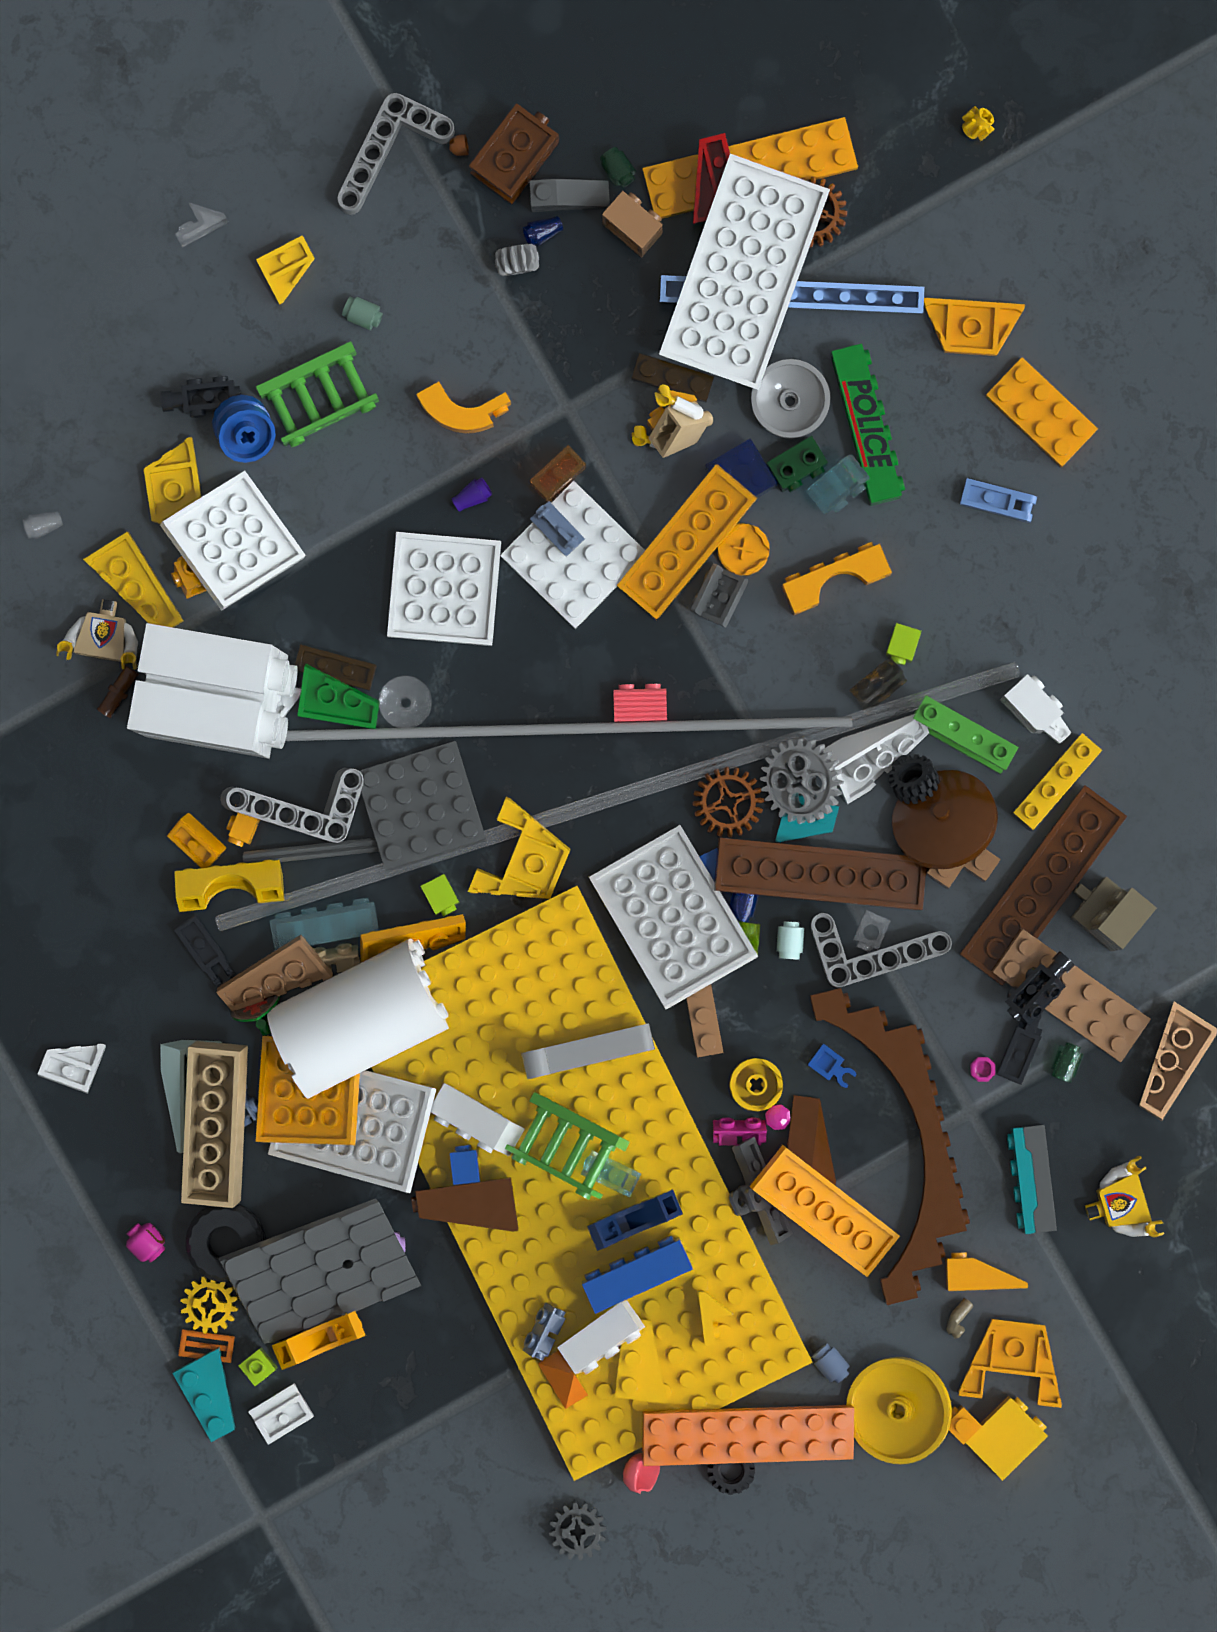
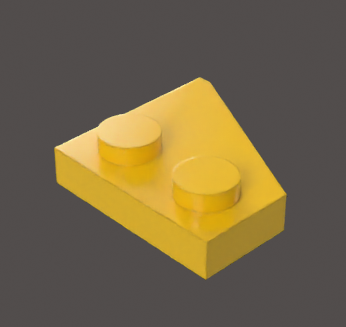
[256,235,315,305]

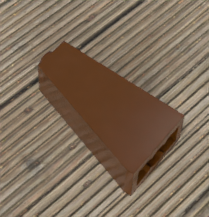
[411,1177,519,1232]

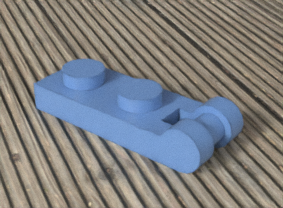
[960,478,1037,523]

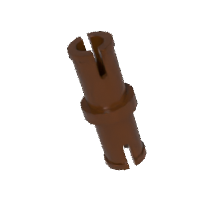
[97,665,139,718]

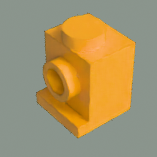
[227,804,260,847]

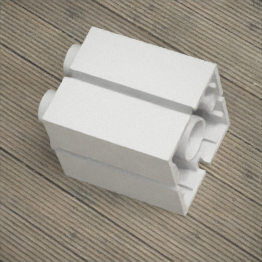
[127,623,298,759]

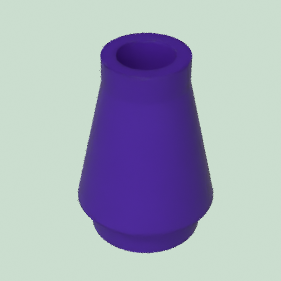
[452,477,492,512]

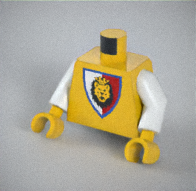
[1085,1156,1164,1237]

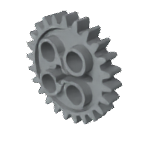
[760,737,844,824]

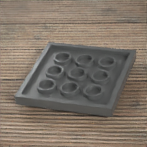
[360,741,487,872]

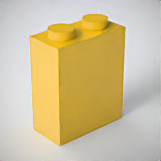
[966,1396,1048,1481]

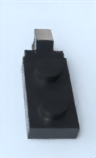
[996,1015,1042,1085]

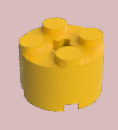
[729,1058,783,1111]

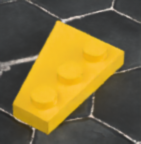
[615,1319,667,1404]

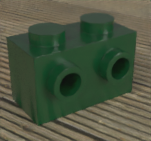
[766,436,828,493]

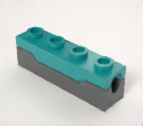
[1007,1124,1057,1234]

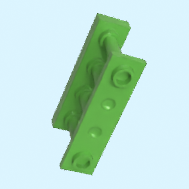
[256,342,379,447]
[913,696,1019,774]
[505,1092,630,1200]

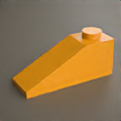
[945,1252,1028,1291]

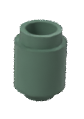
[342,296,383,330]

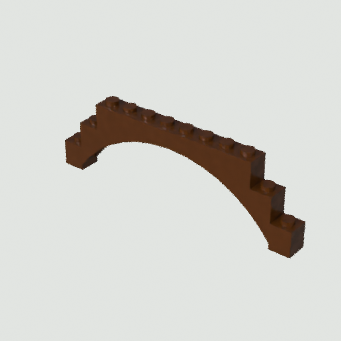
[809,988,970,1305]

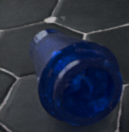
[523,216,563,247]

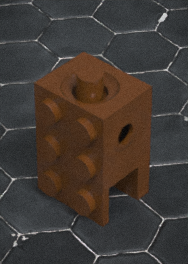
[469,103,559,205]

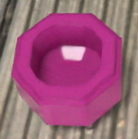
[970,1057,995,1082]
[765,1105,791,1130]

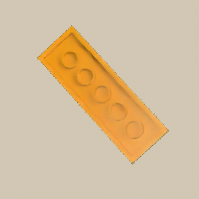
[617,464,757,619]
[749,1145,900,1277]

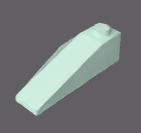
[160,1040,222,1153]

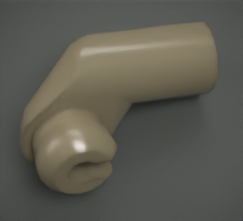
[946,1298,974,1339]

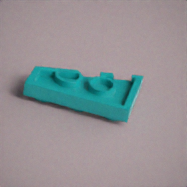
[172,1346,235,1442]

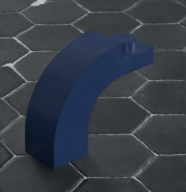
[587,1189,683,1251]

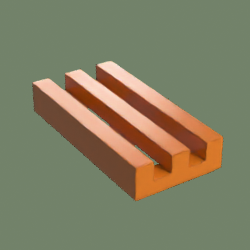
[178,1329,235,1363]

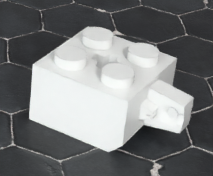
[1000,674,1071,744]

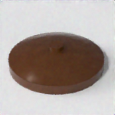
[892,770,998,869]

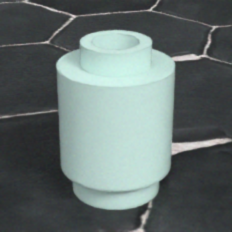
[776,921,804,959]

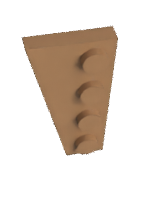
[216,935,333,1011]

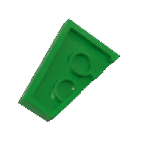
[298,664,380,729]

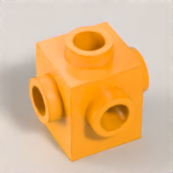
[171,556,207,599]

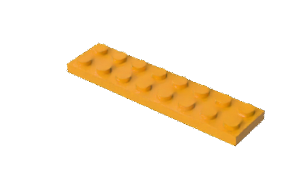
[643,117,858,219]

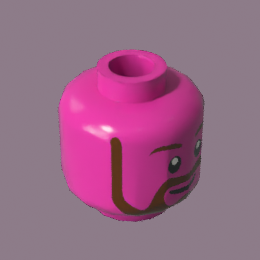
[126,1223,165,1262]

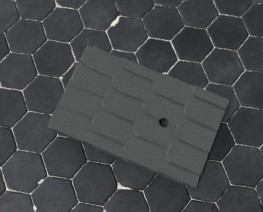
[218,1198,421,1344]

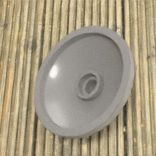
[751,359,830,438]

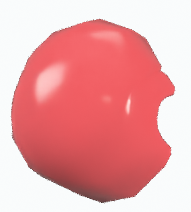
[623,1453,660,1494]

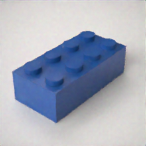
[582,1235,693,1314]

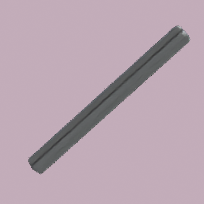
[242,838,379,863]

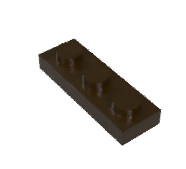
[631,353,714,403]
[295,644,377,691]

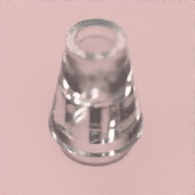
[22,511,63,540]

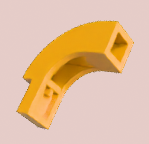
[416,382,511,433]
[272,1311,365,1370]

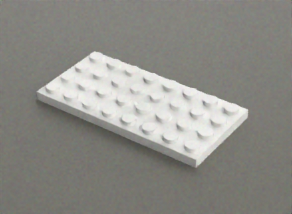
[659,154,830,390]

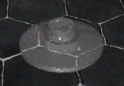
[379,676,432,728]

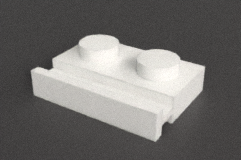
[248,1383,314,1445]

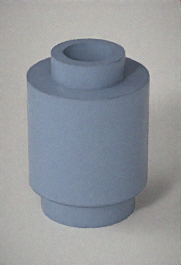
[811,1343,850,1384]

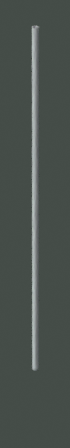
[285,716,852,741]

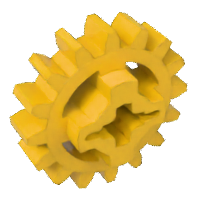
[181,1276,239,1334]

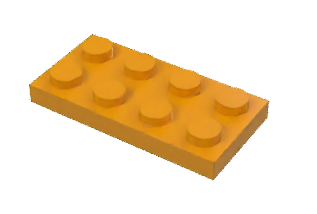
[986,357,1098,468]

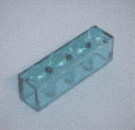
[269,898,380,951]

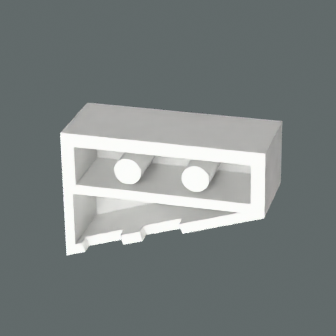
[431,1083,525,1156]

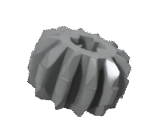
[495,244,539,276]

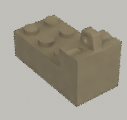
[1070,876,1157,951]

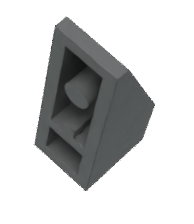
[530,179,610,212]

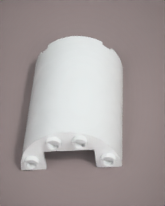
[267,939,449,1099]

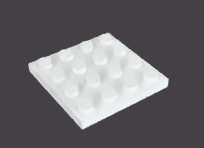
[160,471,306,611]
[500,481,645,629]
[387,532,501,646]

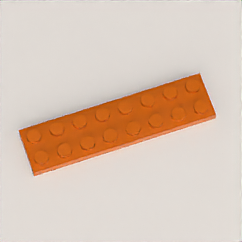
[642,1405,854,1466]

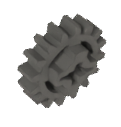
[549,1501,607,1561]

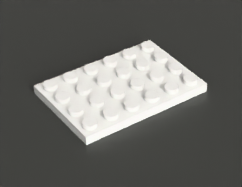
[589,825,758,1009]
[268,1070,436,1193]

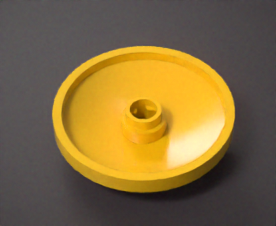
[846,1357,952,1464]

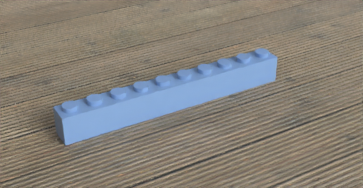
[660,275,924,314]

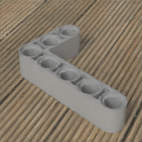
[338,93,455,215]
[220,768,364,843]
[810,913,952,987]
[521,1023,655,1079]

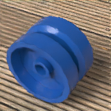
[212,395,276,463]

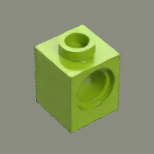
[886,623,921,666]
[421,874,460,917]
[239,1347,278,1386]

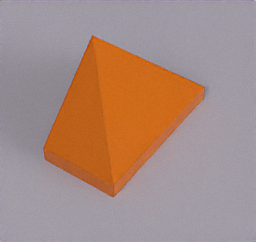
[538,1350,588,1409]

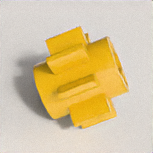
[962,106,994,141]

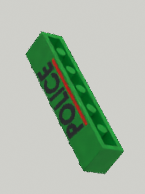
[830,344,905,506]

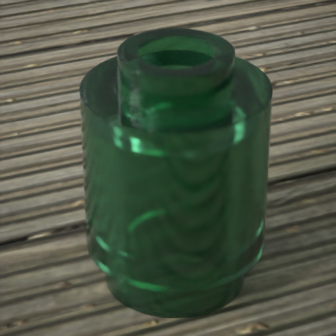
[600,147,637,187]
[1051,1042,1084,1083]

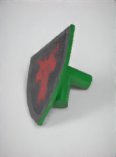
[230,995,280,1036]

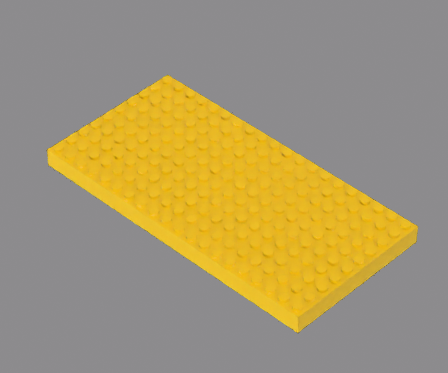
[371,886,813,1481]

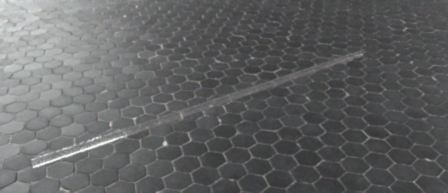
[215,662,1020,931]

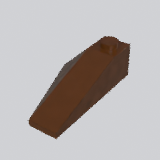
[787,1095,836,1185]

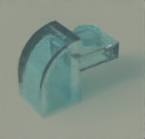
[581,1150,641,1197]

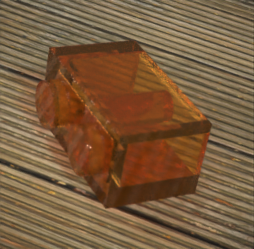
[530,445,586,502]

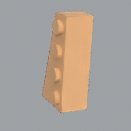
[1139,1002,1217,1121]

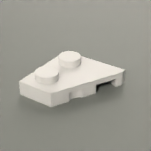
[38,1044,106,1094]

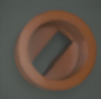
[449,134,469,156]

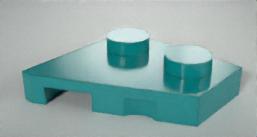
[775,795,840,843]

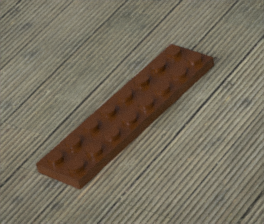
[959,785,1127,986]
[714,838,926,910]

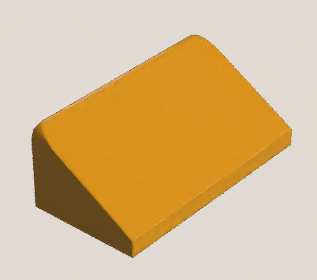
[167,813,226,868]

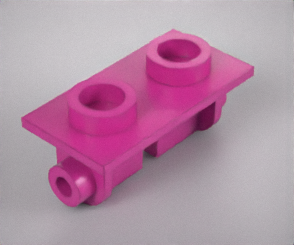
[713,1117,767,1146]

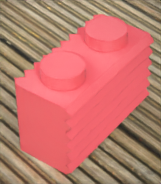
[613,684,667,722]

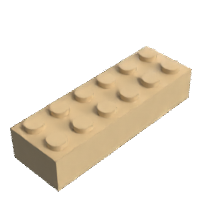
[181,1041,248,1208]

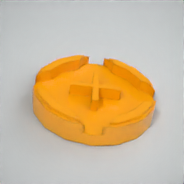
[718,524,769,576]

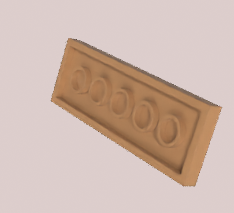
[991,929,1151,1062]

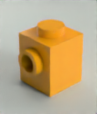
[949,1405,982,1445]

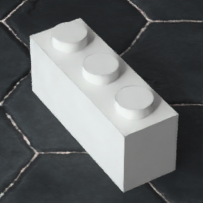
[557,1301,645,1375]

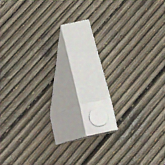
[824,714,929,804]

